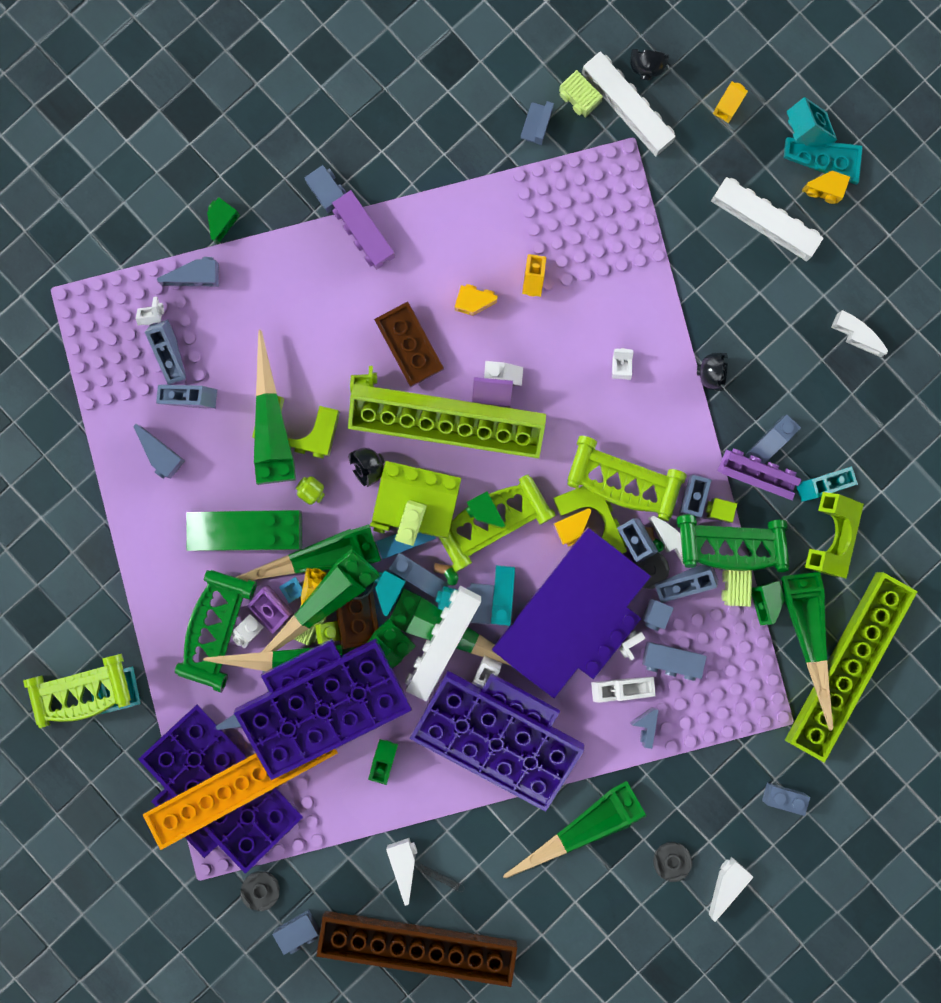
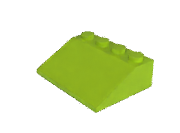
[372,461,461,539]

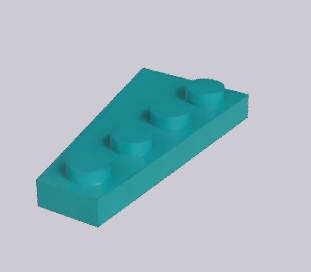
[783,137,863,185]

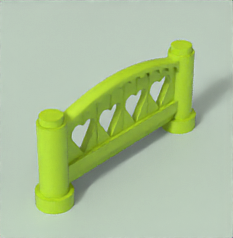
[567,436,687,521]
[439,474,556,572]
[23,654,131,728]

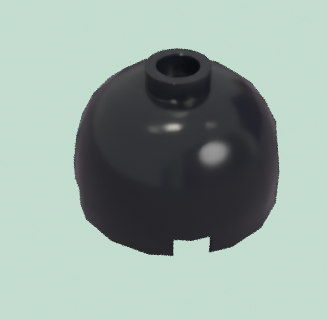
[630,49,669,81]
[697,353,728,391]
[348,448,385,487]

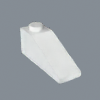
[386,838,418,906]
[709,857,753,922]

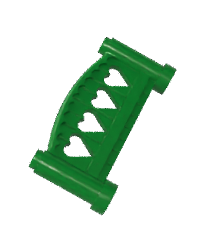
[677,515,790,572]
[175,570,257,693]

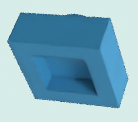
[279,577,303,603]

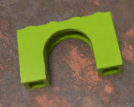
[252,396,340,459]
[553,480,627,554]
[805,492,864,579]

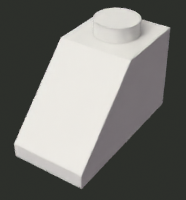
[484,361,523,386]

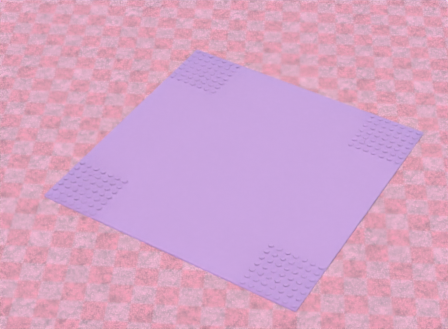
[51,138,794,881]

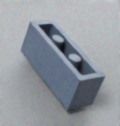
[642,642,707,681]

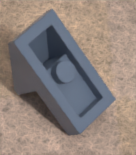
[630,707,659,749]

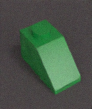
[207,197,240,245]
[465,491,506,529]
[751,581,785,626]
[368,739,398,785]

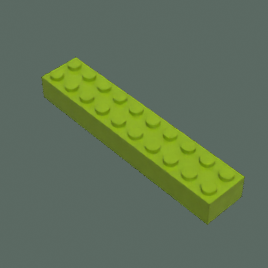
[348,384,546,458]
[785,572,918,763]

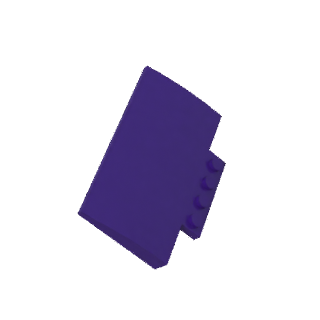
[492,527,651,698]
[234,639,412,780]
[410,670,584,812]
[138,704,303,874]

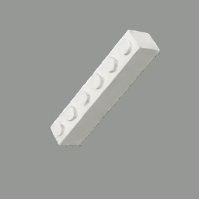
[582,51,676,157]
[711,177,823,261]
[404,586,481,701]

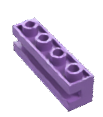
[332,190,395,270]
[717,448,801,500]

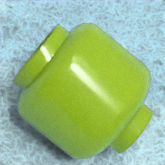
[295,476,325,505]

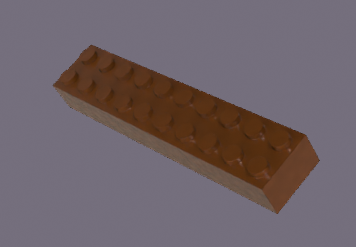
[316,911,517,987]

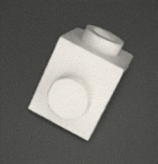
[136,297,164,325]
[612,348,634,380]
[232,614,264,648]
[619,630,646,661]

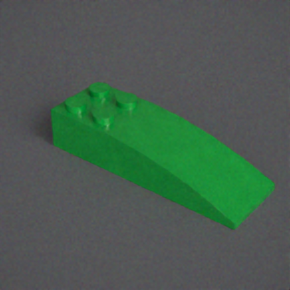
[186,510,302,551]

